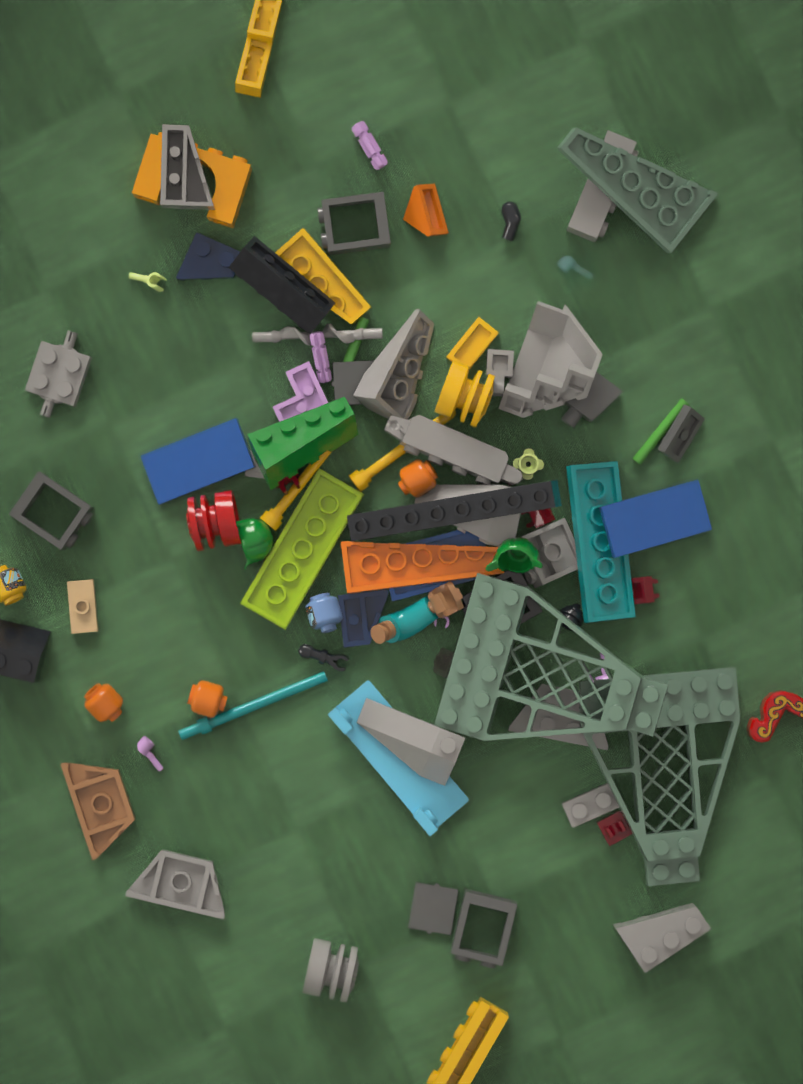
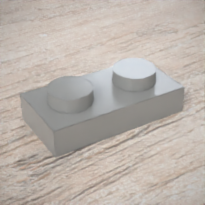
[561,783,619,828]

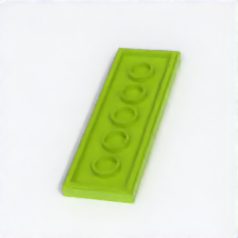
[240,468,364,630]

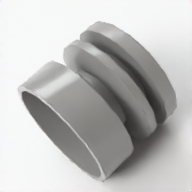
[302,938,359,1003]

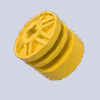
[434,360,495,427]

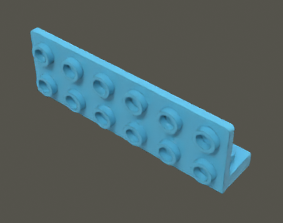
[328,680,469,836]

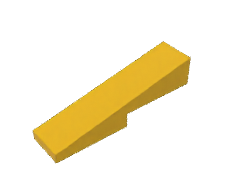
[235,0,283,98]

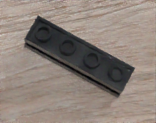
[228,236,335,334]

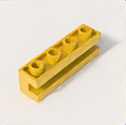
[426,997,509,1084]

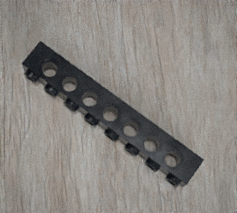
[347,480,562,541]

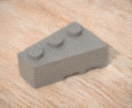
[160,124,215,210]
[613,903,711,973]

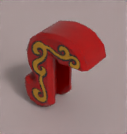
[747,690,803,743]

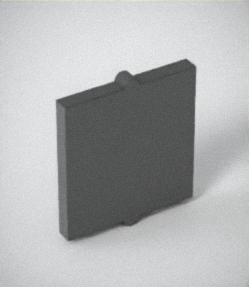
[331,360,375,405]
[408,882,458,935]

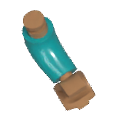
[371,581,464,644]

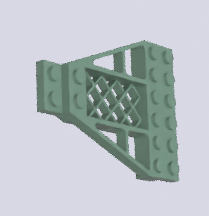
[434,573,669,741]
[578,667,740,886]

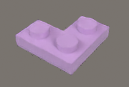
[273,361,328,422]

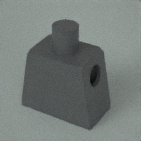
[561,372,623,428]

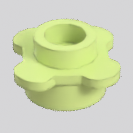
[513,448,544,480]

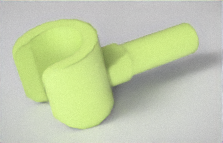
[129,272,167,292]

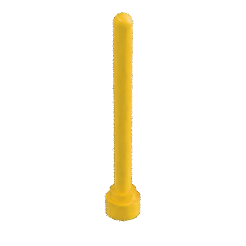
[348,411,456,492]
[260,451,332,531]

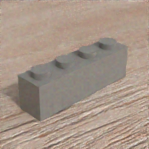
[566,130,639,242]

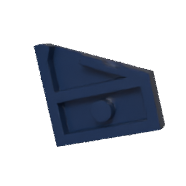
[176,232,240,281]
[338,590,389,647]

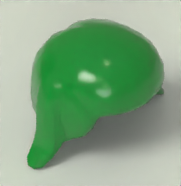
[236,518,273,570]
[485,537,543,573]

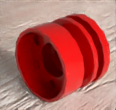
[186,490,241,552]

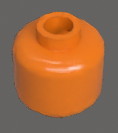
[398,459,438,498]
[187,680,228,718]
[84,683,123,722]

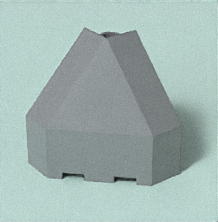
[499,301,603,418]

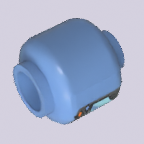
[306,593,343,633]

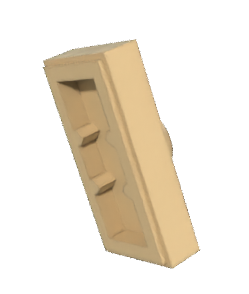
[67,579,99,634]

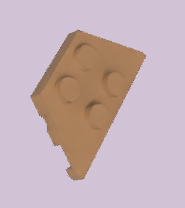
[60,762,136,860]

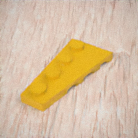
[275,228,372,324]

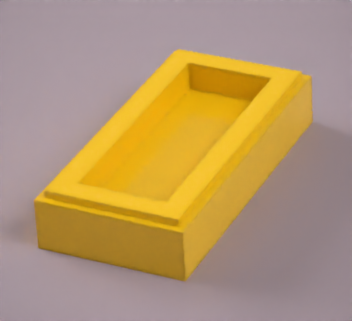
[446,317,499,370]

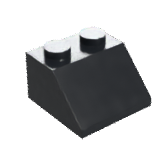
[0,619,51,683]

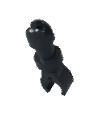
[298,644,350,671]

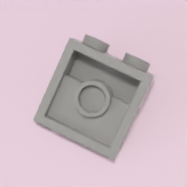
[522,518,578,588]

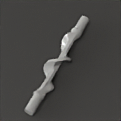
[252,324,383,346]

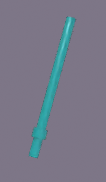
[178,671,328,740]

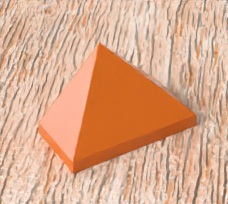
[403,183,448,237]

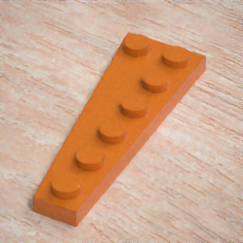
[341,541,504,594]

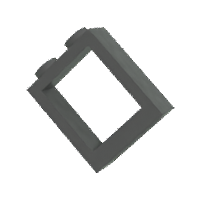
[317,192,391,256]
[9,471,94,551]
[450,888,517,968]

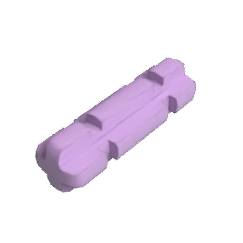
[352,121,388,170]
[310,331,332,383]

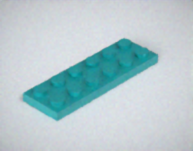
[566,461,636,623]

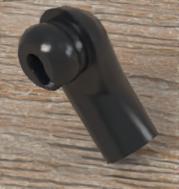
[501,201,522,241]

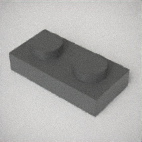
[658,404,705,463]

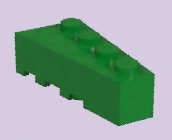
[247,397,359,490]

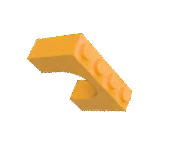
[132,132,252,229]

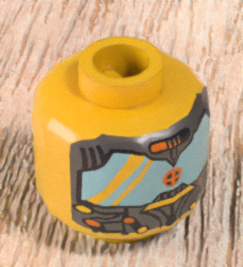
[0,565,27,606]

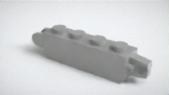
[384,415,523,485]

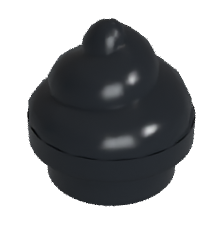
[557,604,584,631]

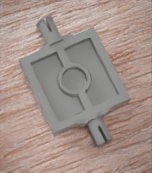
[25,331,92,418]

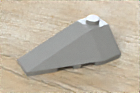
[353,309,434,420]
[414,485,521,547]
[357,698,465,786]

